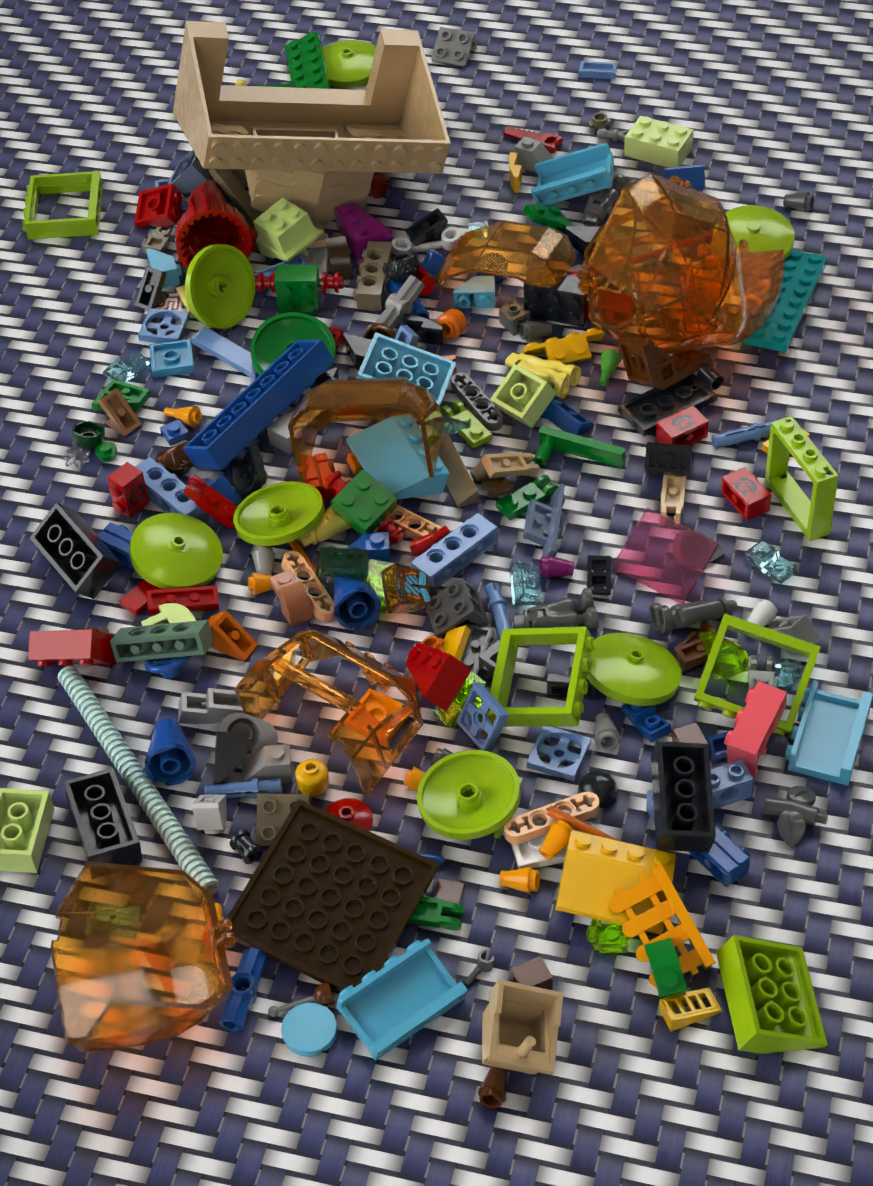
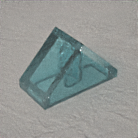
[772,658,801,691]

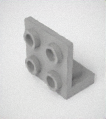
[431,27,478,67]

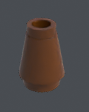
[478,1066,507,1108]

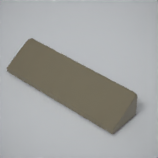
[209,169,263,229]
[431,433,479,508]

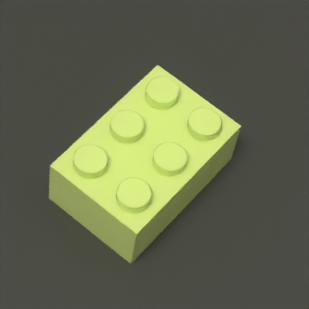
[624,116,694,168]
[0,788,55,873]

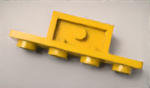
[522,328,606,365]

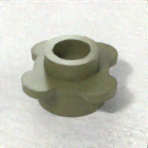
[589,112,611,130]

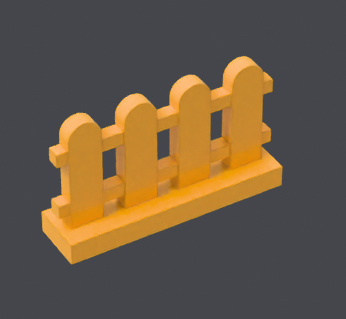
[609,864,716,987]

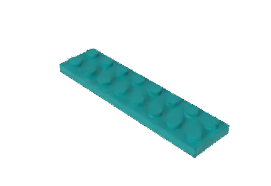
[744,250,827,353]

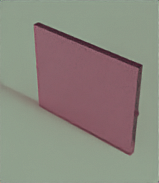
[611,507,719,604]

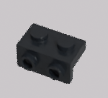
[229,445,267,495]

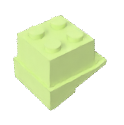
[253,197,324,262]

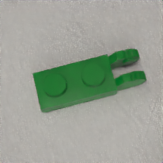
[496,474,559,520]
[409,896,465,931]

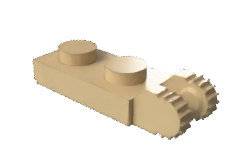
[481,452,540,478]
[660,474,686,527]

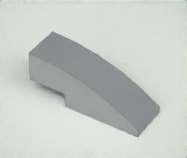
[178,688,258,724]

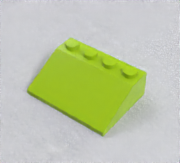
[716,935,828,1054]

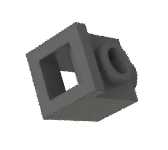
[499,302,531,336]

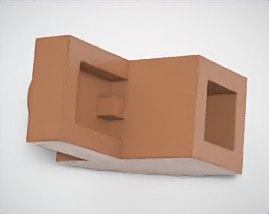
[269,569,313,627]

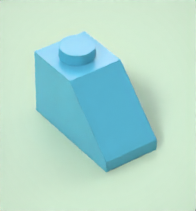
[146,248,182,288]

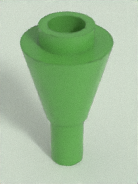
[599,349,622,387]

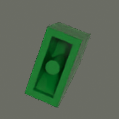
[644,938,687,999]

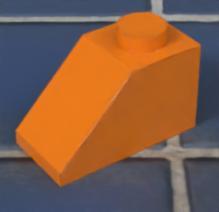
[208,610,258,661]

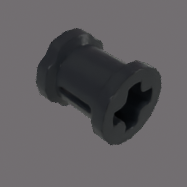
[229,830,263,865]

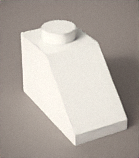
[192,795,227,834]

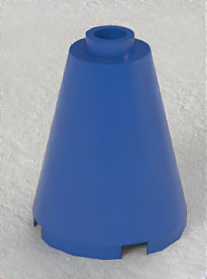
[334,569,381,630]
[145,718,196,786]

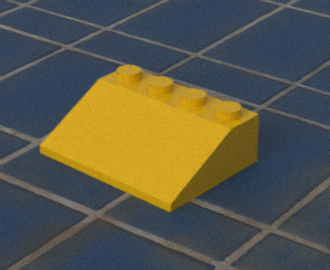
[555,830,676,935]

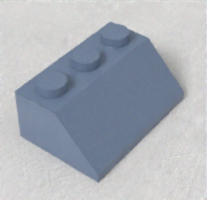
[168,150,212,193]

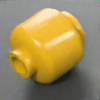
[295,759,330,797]

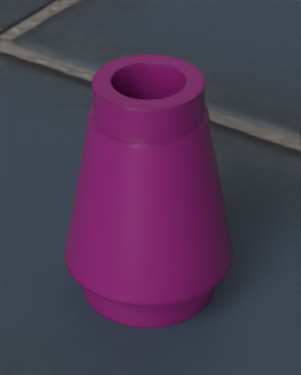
[539,555,574,578]

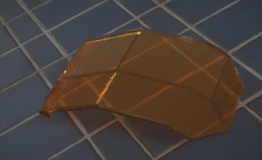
[434,220,577,287]

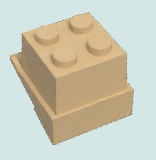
[482,979,563,1075]

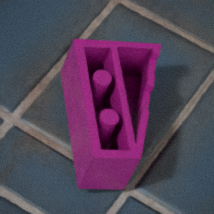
[334,202,393,261]

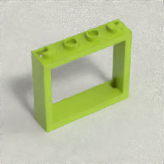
[22,171,103,240]
[765,416,839,541]
[694,613,821,736]
[488,627,595,727]

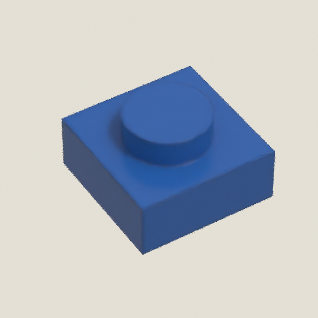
[160,419,190,446]

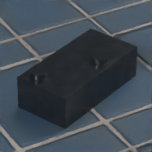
[30,502,121,599]
[651,741,716,853]
[63,768,143,877]

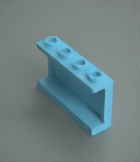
[531,143,614,206]
[785,680,873,786]
[336,938,468,1061]

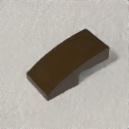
[325,236,353,280]
[480,477,515,498]

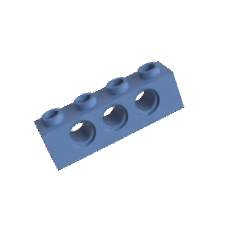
[135,457,209,522]
[411,513,498,591]
[646,760,753,825]

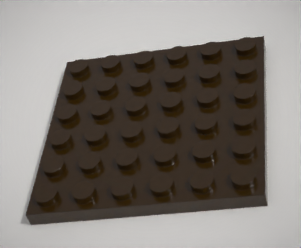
[220,799,439,992]

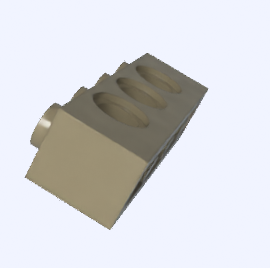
[353,241,393,311]

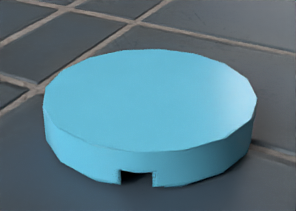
[281,1003,337,1057]

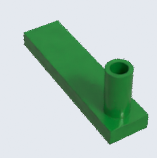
[533,425,626,468]

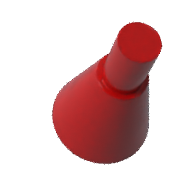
[409,525,451,557]

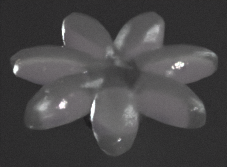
[61,447,90,468]

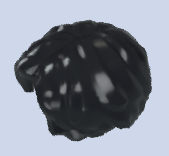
[382,252,420,283]

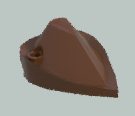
[155,441,193,476]

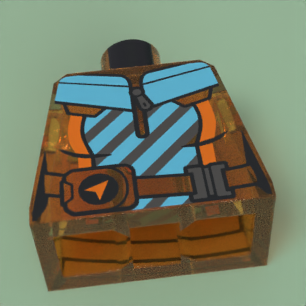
[381,562,437,614]

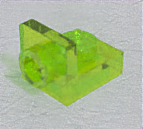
[587,918,630,953]

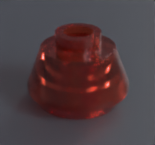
[369,173,390,199]

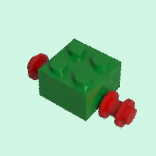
[254,265,344,313]
[324,469,405,546]

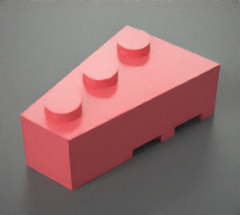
[724,681,787,778]

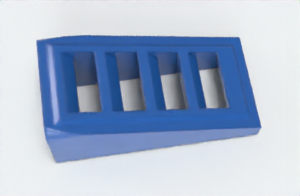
[421,247,446,277]

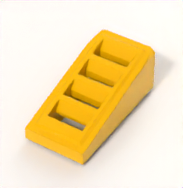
[659,987,722,1032]

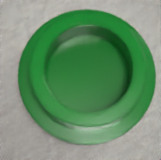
[95,442,117,462]

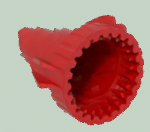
[175,179,258,269]

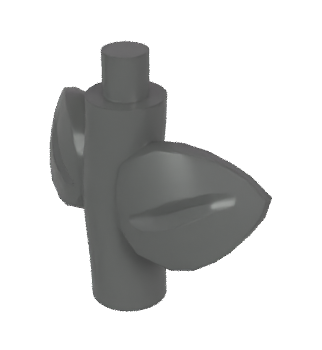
[763,786,828,847]

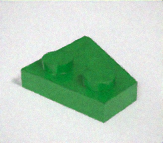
[523,204,573,230]
[92,379,151,411]

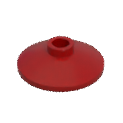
[325,798,373,831]

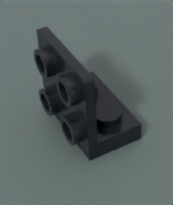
[645,442,695,476]

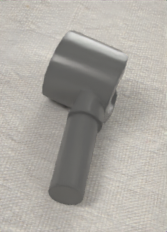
[463,950,494,987]

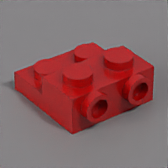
[134,183,183,228]

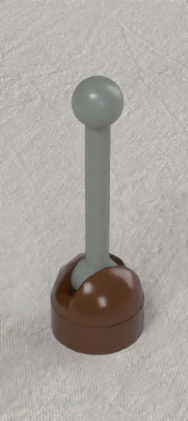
[268,982,335,1017]

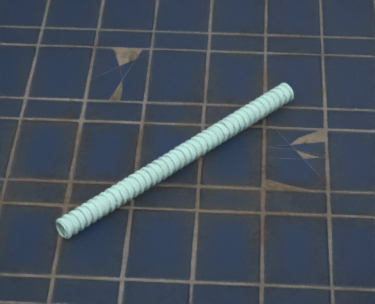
[58,665,219,898]

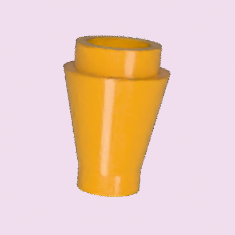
[538,820,574,860]
[499,867,540,894]

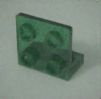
[315,546,368,579]

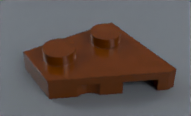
[674,620,729,670]

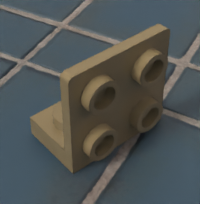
[256,794,313,846]

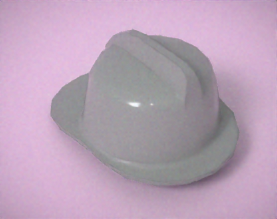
[218,713,278,757]

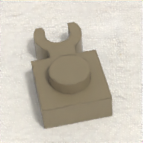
[142,227,172,253]

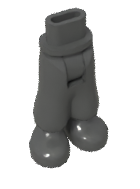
[582,174,629,227]
[513,588,599,629]
[649,598,738,633]

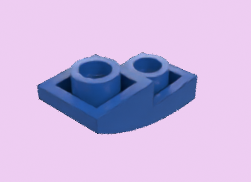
[621,703,672,743]

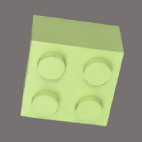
[490,364,557,428]

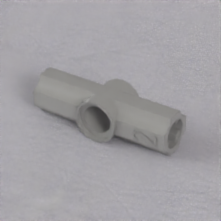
[375,275,425,329]

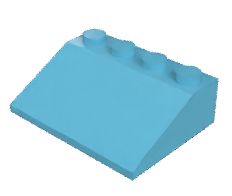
[352,332,456,422]
[346,414,450,499]

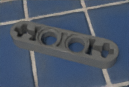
[450,372,503,431]

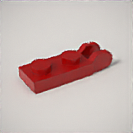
[183,475,237,529]

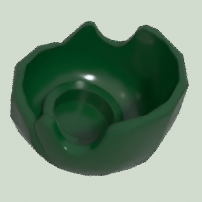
[72,421,105,450]

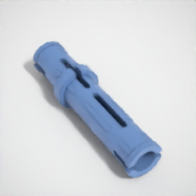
[711,420,777,449]
[485,582,512,640]
[204,778,283,799]

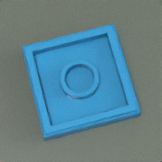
[149,339,195,378]

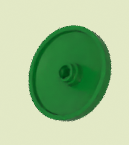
[250,312,336,389]

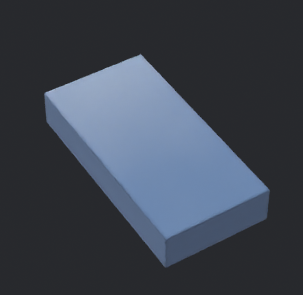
[578,61,617,80]

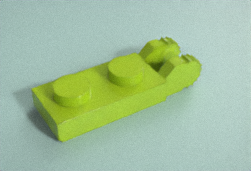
[441,400,492,449]

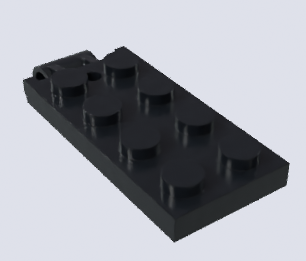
[618,364,724,437]

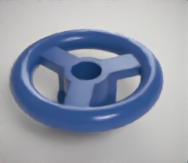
[144,656,192,679]

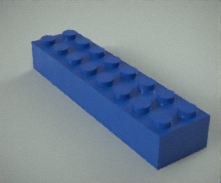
[183,340,335,471]

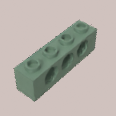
[110,620,214,663]

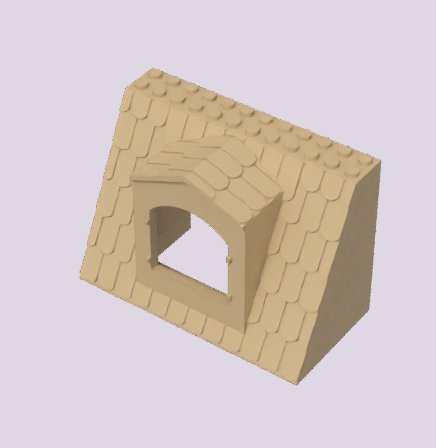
[173,21,451,224]

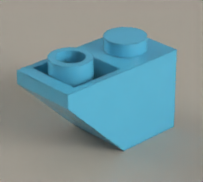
[453,276,495,309]

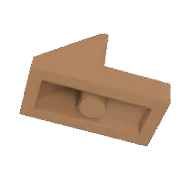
[98,388,142,436]

